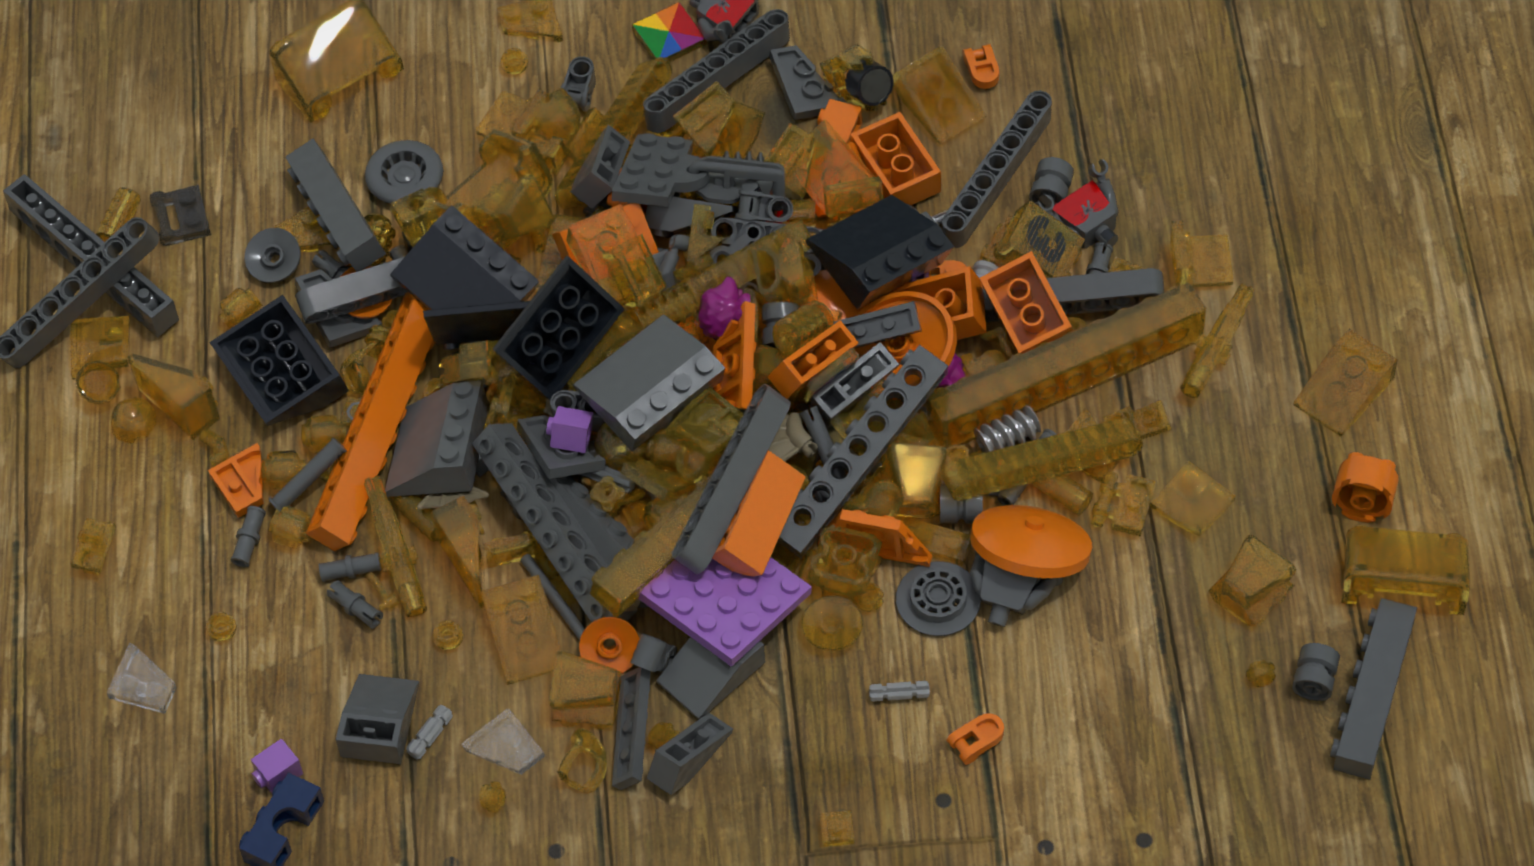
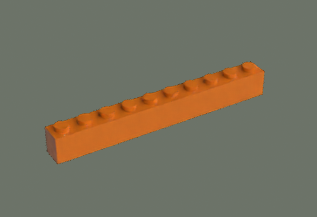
[306,292,435,552]

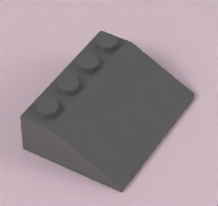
[573,314,725,452]
[384,381,490,497]

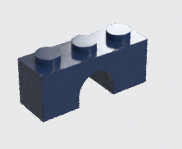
[239,772,324,866]

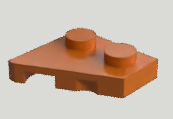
[208,443,264,518]

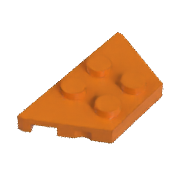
[712,301,756,410]
[817,509,933,567]

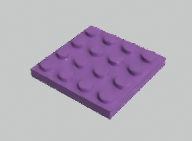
[638,557,812,667]

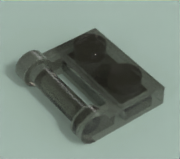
[149,185,211,246]

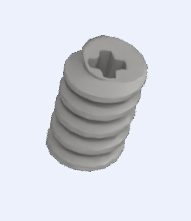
[974,405,1041,462]

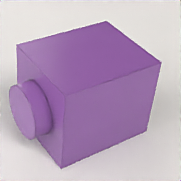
[546,406,593,453]
[251,738,303,794]

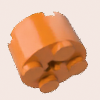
[1332,452,1399,522]

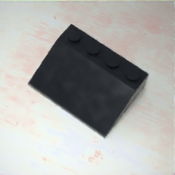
[805,195,954,310]
[390,205,539,349]
[492,256,625,400]
[209,295,349,426]
[423,300,531,350]

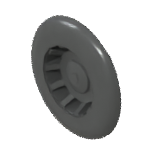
[365,140,443,205]
[896,561,981,636]

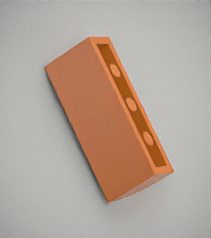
[712,450,806,576]

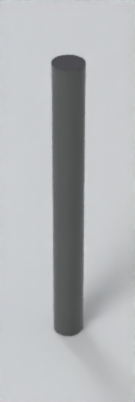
[520,554,585,641]

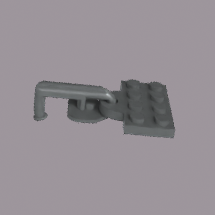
[612,133,785,211]

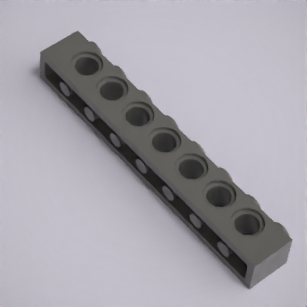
[3,174,179,337]
[777,345,948,559]
[472,423,638,622]

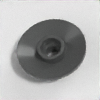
[244,228,301,283]

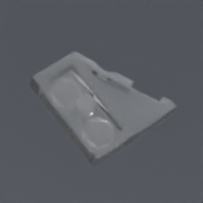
[107,643,177,714]
[461,708,546,775]

